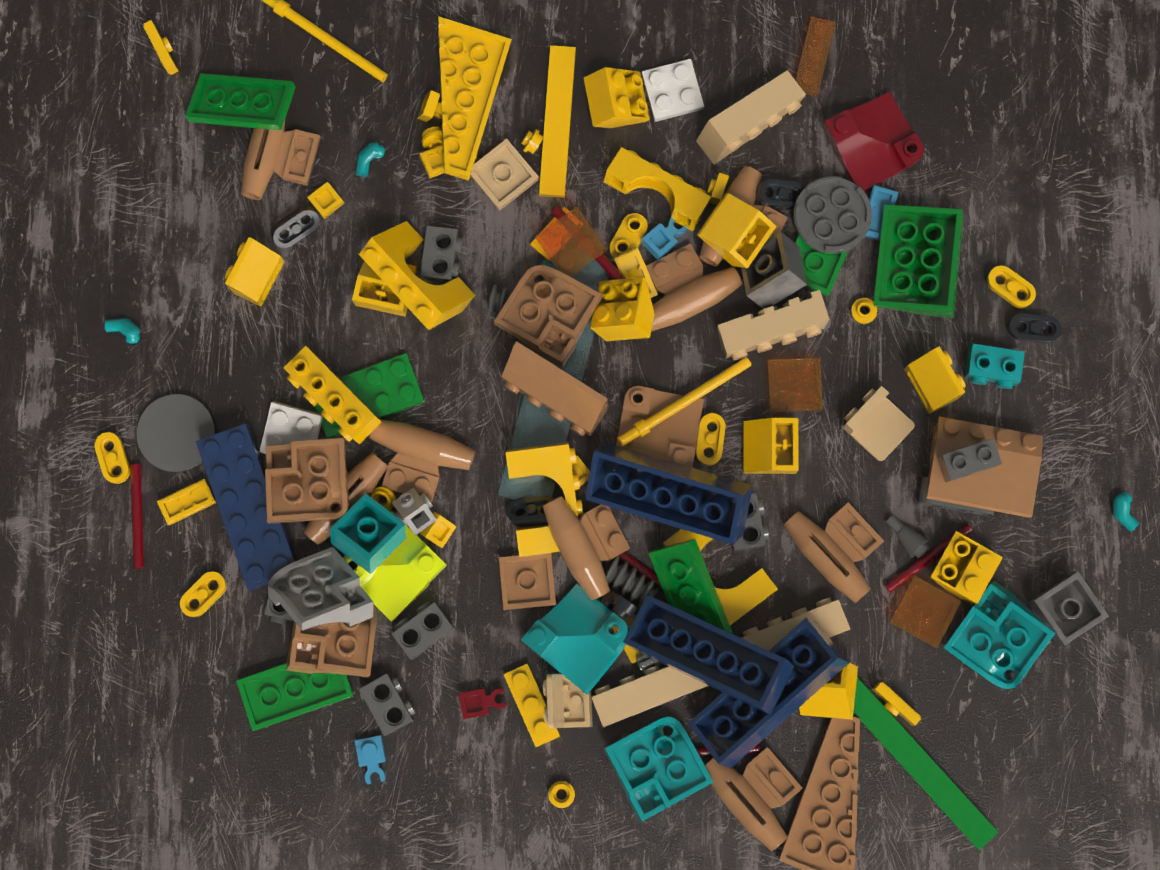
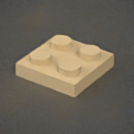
[470,139,539,211]

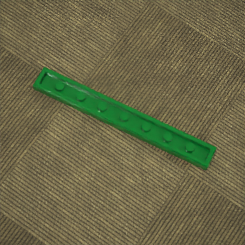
[853,677,998,850]

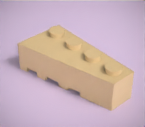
[696,70,806,165]
[716,290,829,360]

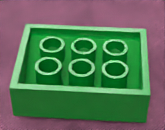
[873,205,964,318]

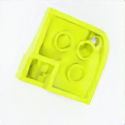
[343,511,447,622]

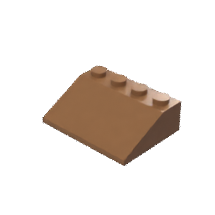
[502,341,608,436]
[926,417,1043,518]

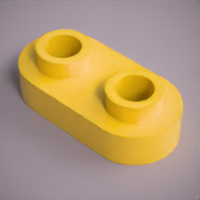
[610,213,648,258]
[987,266,1036,308]
[696,413,726,466]
[95,432,130,484]
[180,572,227,617]

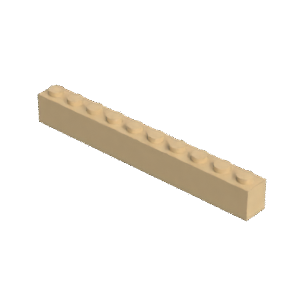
[592,597,850,727]

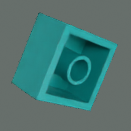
[330,493,406,574]

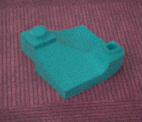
[944,581,1057,689]
[521,584,630,694]
[604,717,714,822]

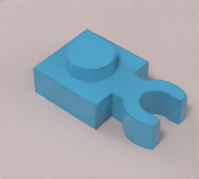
[641,218,687,260]
[355,735,386,784]

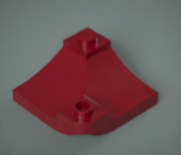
[823,92,924,192]

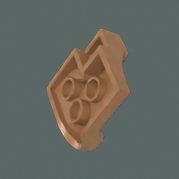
[494,265,602,369]
[616,386,704,468]
[265,438,349,523]
[286,604,377,677]

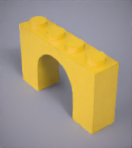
[359,221,476,330]
[506,442,583,557]
[663,529,778,625]

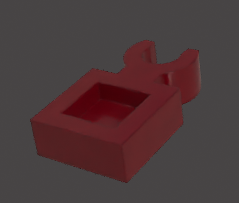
[458,688,507,720]

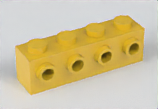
[284,346,382,444]

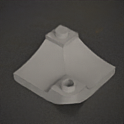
[268,547,373,631]

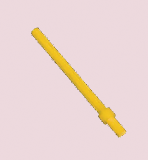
[261,0,388,82]
[617,357,751,446]

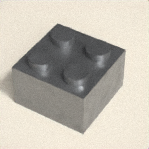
[741,231,807,309]
[1028,572,1109,646]

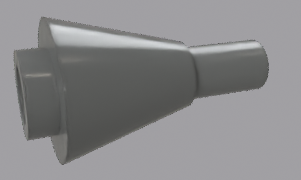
[886,515,929,558]

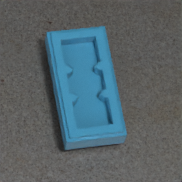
[865,185,899,241]

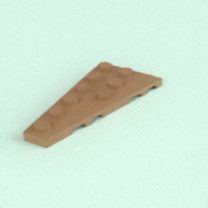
[778,716,860,870]

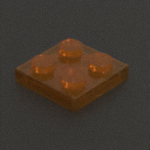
[535,207,608,277]
[767,358,823,413]
[889,576,961,648]

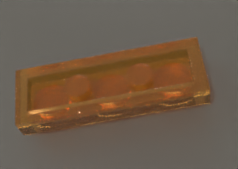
[795,16,836,97]

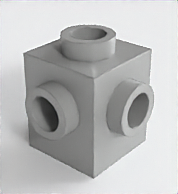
[392,488,436,535]

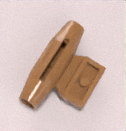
[241,117,321,200]
[699,166,788,266]
[646,243,743,332]
[369,419,475,502]
[303,452,388,545]
[542,496,630,600]
[784,503,884,603]
[705,747,802,851]

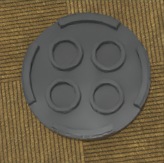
[793,176,872,254]
[137,394,216,472]

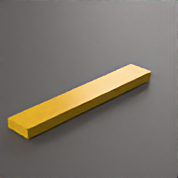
[539,45,576,198]

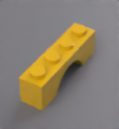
[604,147,711,231]

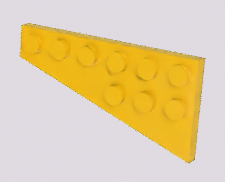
[438,16,512,181]

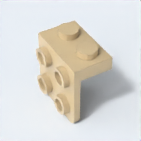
[843,386,914,461]
[543,674,593,729]

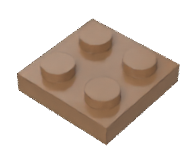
[499,553,556,610]

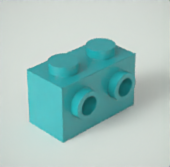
[964,344,1025,389]

